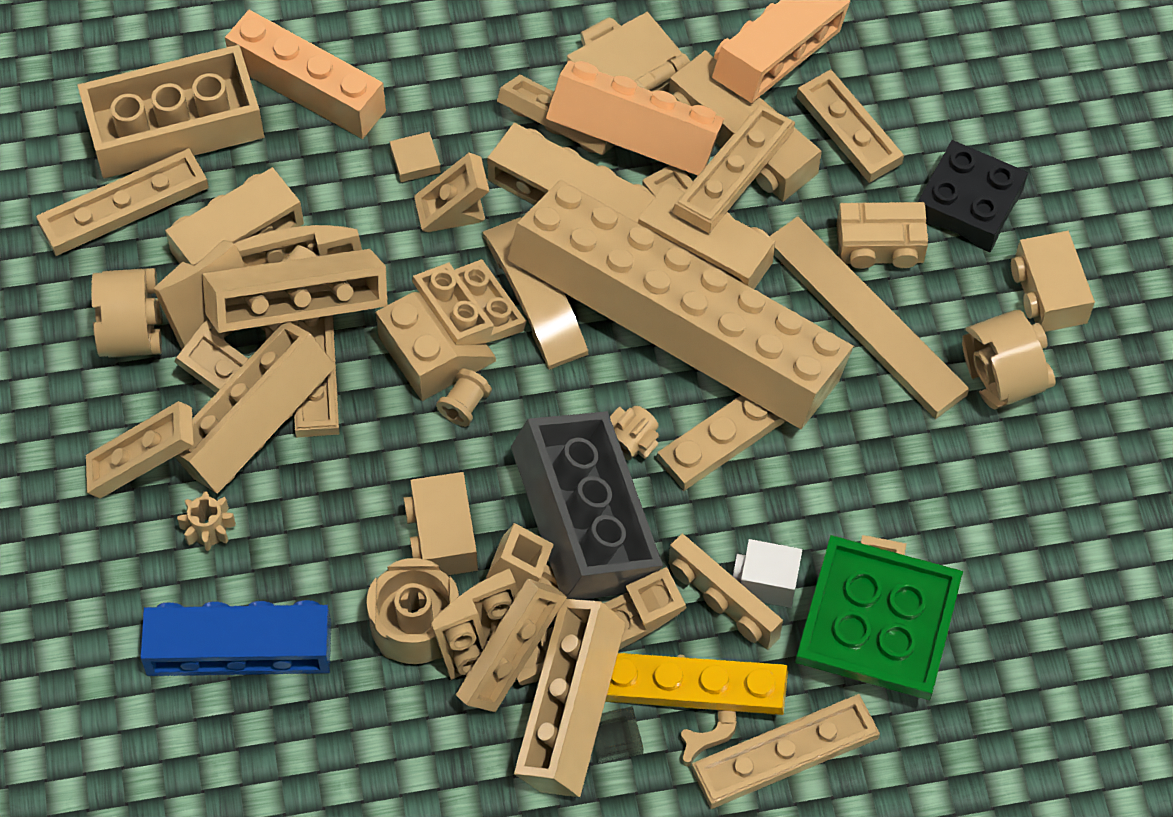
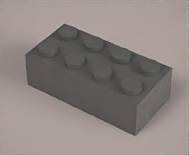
[511,411,663,600]

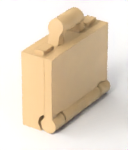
[567,11,690,93]

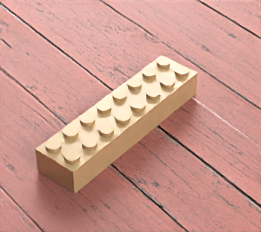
[507,180,854,429]

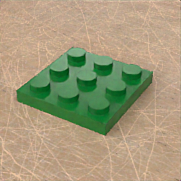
[795,535,963,701]

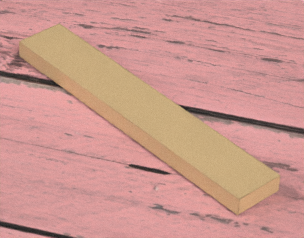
[769,216,969,419]

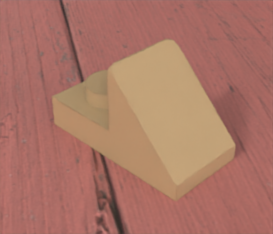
[414,153,490,232]

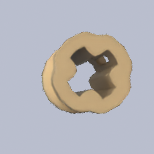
[436,368,492,427]

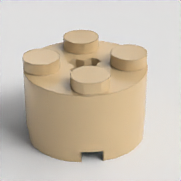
[91,268,163,358]
[962,310,1056,409]
[367,558,459,664]

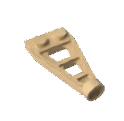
[174,245,317,393]

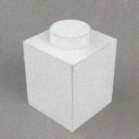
[733,539,803,608]

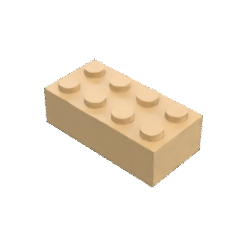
[78,44,265,179]

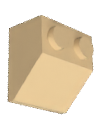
[376,292,496,401]

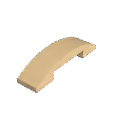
[482,217,588,370]
[235,225,362,267]
[517,567,687,685]

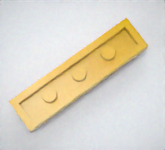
[605,653,788,715]

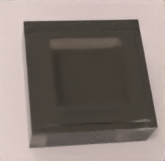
[594,706,644,764]

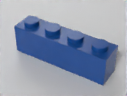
[141,600,331,676]

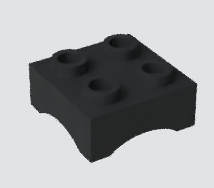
[918,140,1028,253]

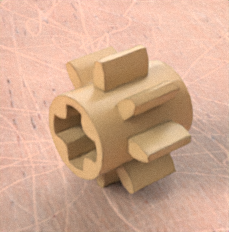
[610,406,659,460]
[177,491,236,551]

